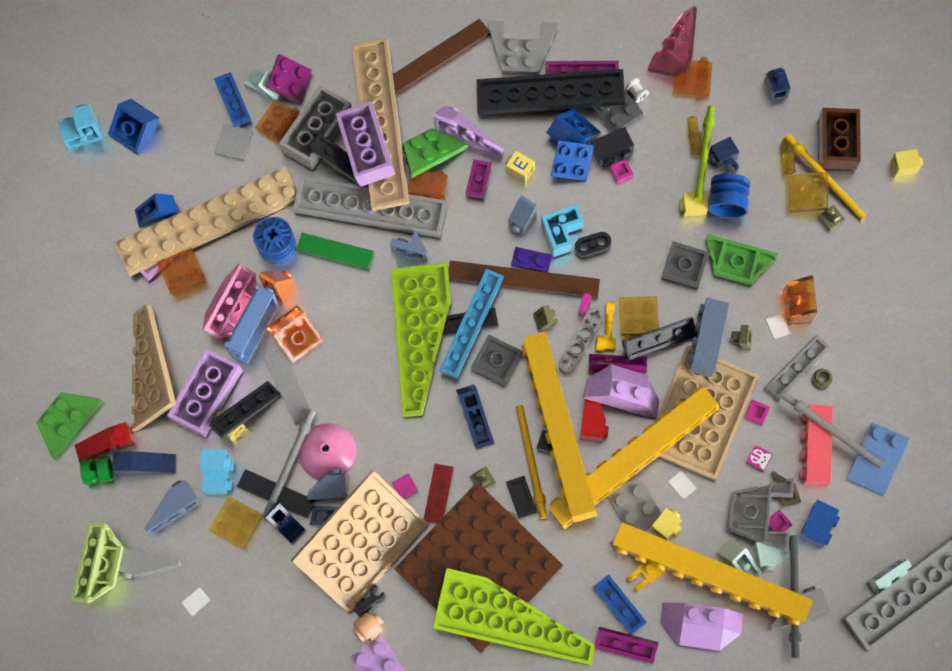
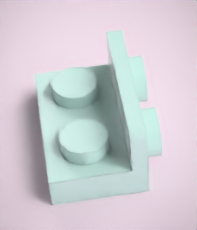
[868,559,912,594]

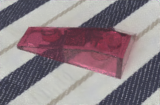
[647,6,697,77]

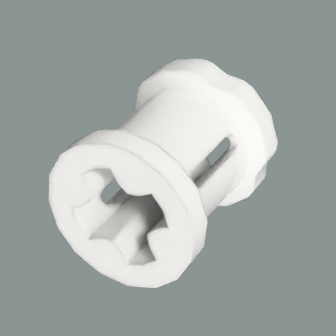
[625,78,649,103]

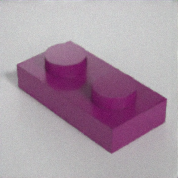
[465,159,492,199]

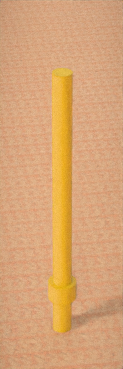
[784,133,866,220]
[516,405,548,519]

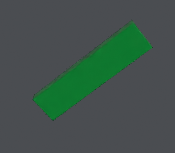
[296,232,374,270]

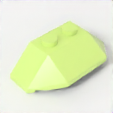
[70,522,124,603]

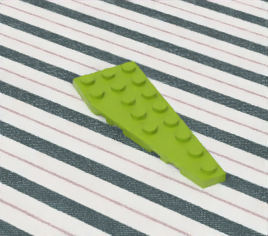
[391,262,451,417]
[432,568,595,665]

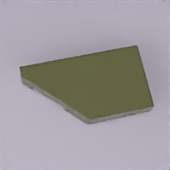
[771,471,801,508]

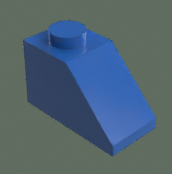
[135,193,178,227]

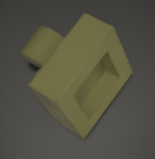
[817,205,845,232]
[533,305,558,331]
[731,325,753,349]
[469,466,496,490]

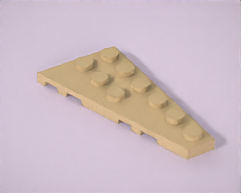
[131,304,176,432]

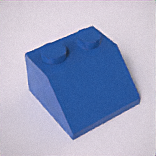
[108,99,160,153]
[546,109,601,144]

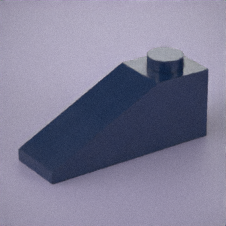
[456,384,494,449]
[112,451,176,476]

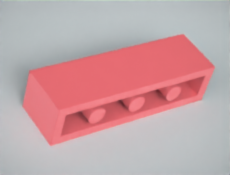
[800,404,833,487]

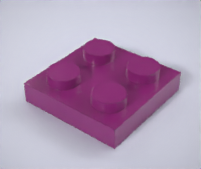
[265,54,312,104]

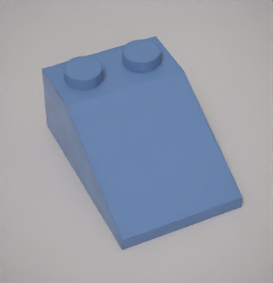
[846,422,909,496]

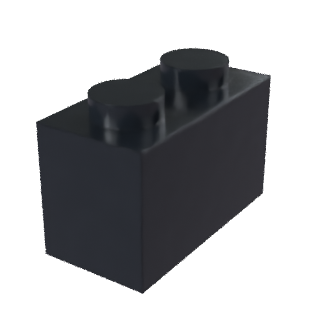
[591,127,635,167]

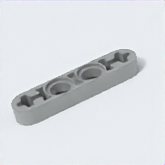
[559,307,604,374]

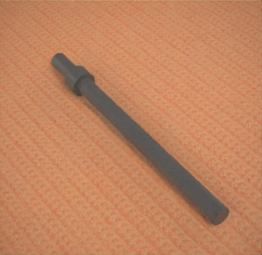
[789,535,801,659]

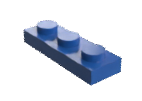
[214,72,251,127]
[593,574,647,635]

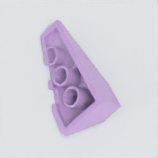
[433,106,504,159]

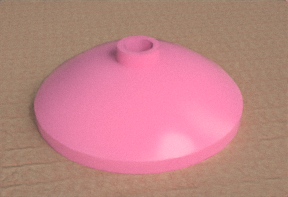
[298,423,357,480]

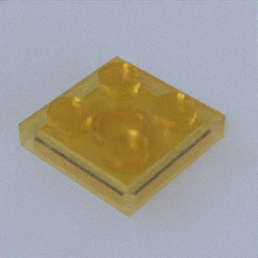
[789,172,828,213]
[618,296,659,336]
[209,496,263,550]

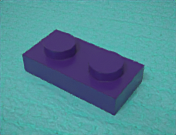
[511,247,552,272]

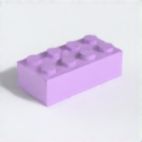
[336,101,395,187]
[167,348,243,438]

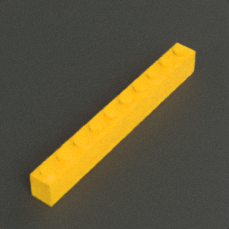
[521,331,598,522]
[548,386,719,530]
[613,522,813,626]

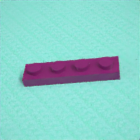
[545,60,619,74]

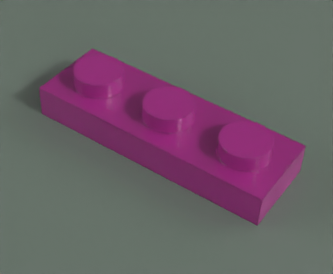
[588,354,647,373]
[595,626,658,663]

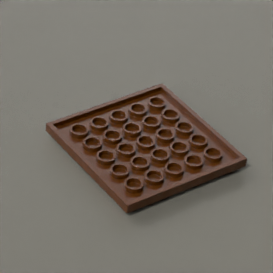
[394,482,563,653]

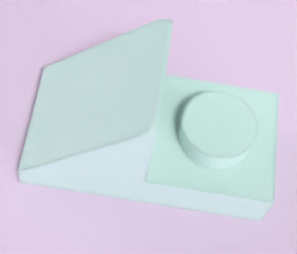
[244,69,281,102]

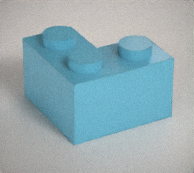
[58,104,103,149]
[541,204,583,257]
[200,449,234,496]

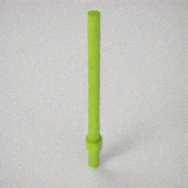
[694,105,715,202]

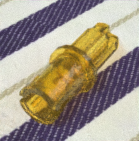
[687,116,702,154]
[780,138,796,175]

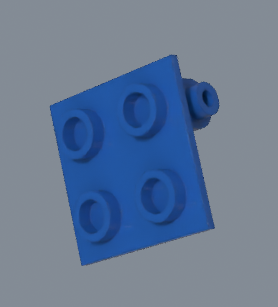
[551,138,594,181]

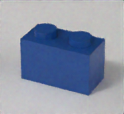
[798,499,840,548]

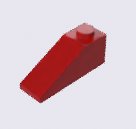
[579,399,609,443]
[74,422,136,463]

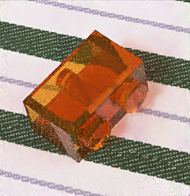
[408,171,449,200]

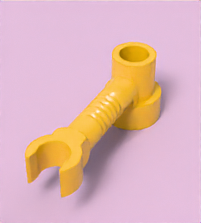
[595,301,616,351]

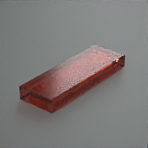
[424,463,454,524]

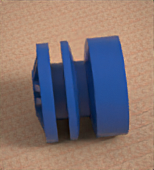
[708,173,751,218]
[253,217,296,265]

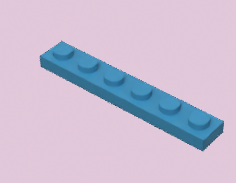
[439,269,504,379]

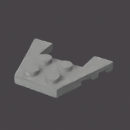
[488,21,558,75]
[728,478,794,552]
[603,479,661,559]

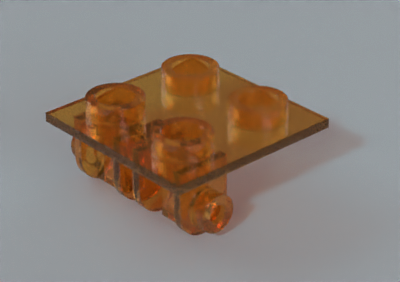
[673,57,712,96]
[255,99,300,143]
[157,248,206,295]

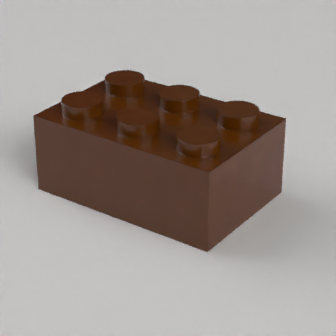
[819,108,861,170]

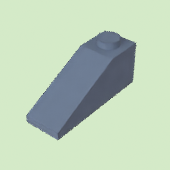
[144,480,201,535]

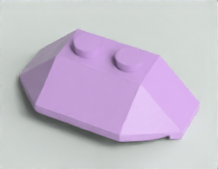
[583,364,659,419]
[660,602,743,651]

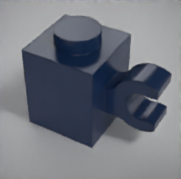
[764,67,791,100]
[708,136,739,173]

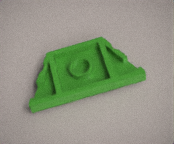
[402,128,468,178]
[706,234,778,285]
[36,392,103,460]

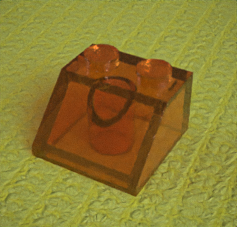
[781,275,817,325]
[266,305,324,363]

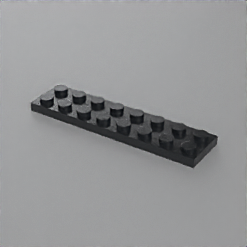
[476,69,625,115]

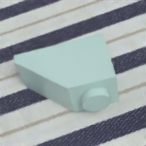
[753,537,790,571]
[717,539,762,577]

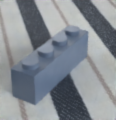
[687,298,729,377]

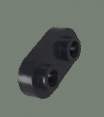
[574,232,611,258]

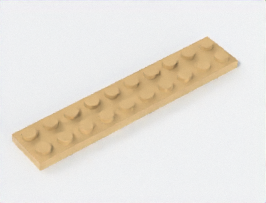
[351,37,410,211]
[114,166,301,276]

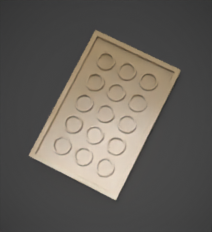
[654,345,759,481]
[291,470,429,613]

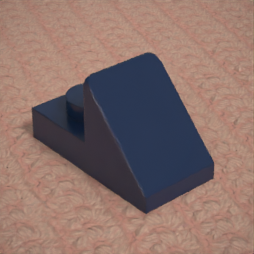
[264,503,305,543]

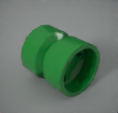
[80,456,113,485]

